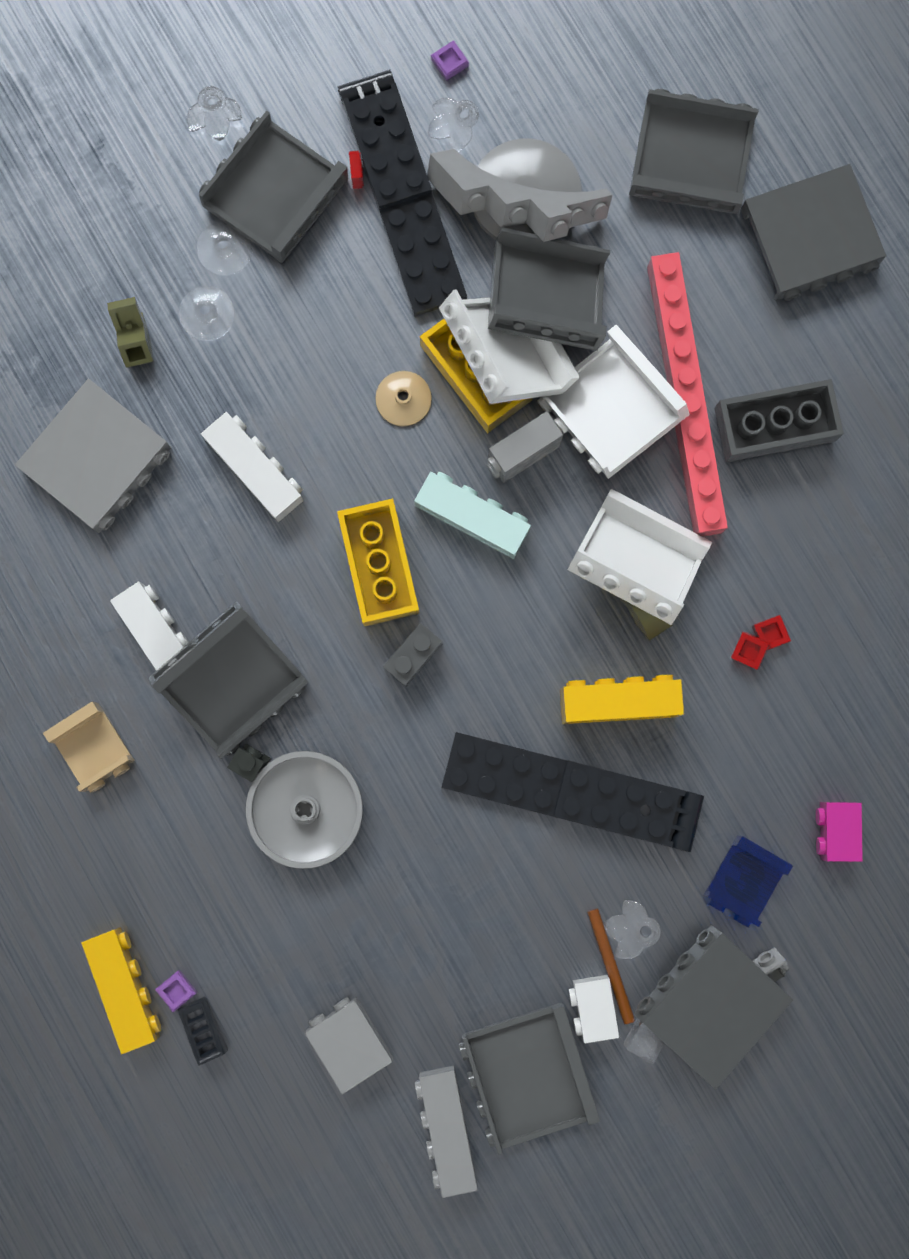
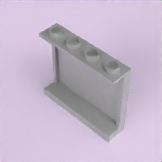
[15,378,172,533]

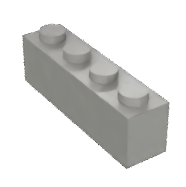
[415,1066,477,1198]

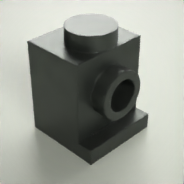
[227,743,271,782]

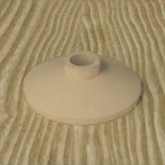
[376,371,431,426]

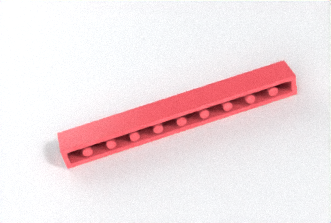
[647,252,728,537]

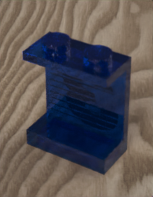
[704,835,793,928]

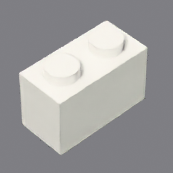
[568,975,619,1043]

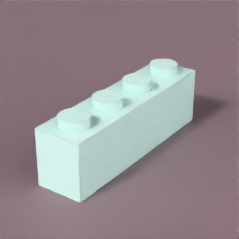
[414,471,531,559]

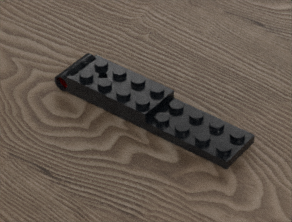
[337,69,467,316]
[441,732,704,852]

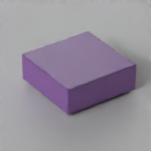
[431,40,469,81]
[155,970,197,1012]

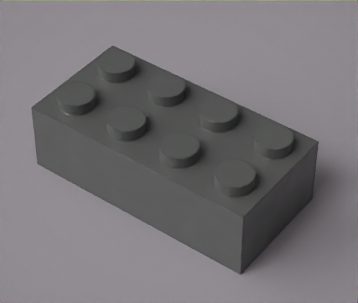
[714,379,844,462]

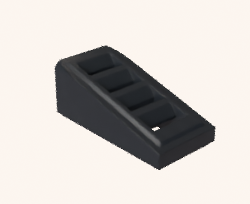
[177,997,228,1066]

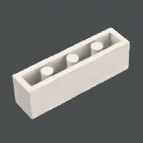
[201,412,304,523]
[110,581,189,671]

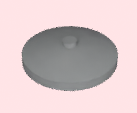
[474,138,582,240]
[246,751,363,869]

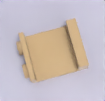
[43,701,135,793]

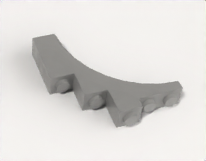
[427,149,612,242]

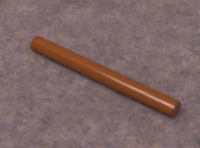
[587,908,635,1024]

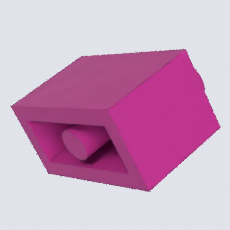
[816,802,862,862]

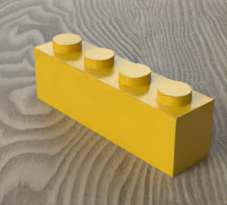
[81,927,161,1055]

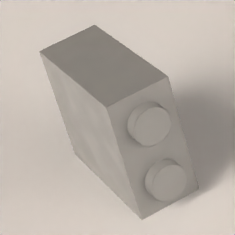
[487,411,563,484]
[305,997,394,1094]

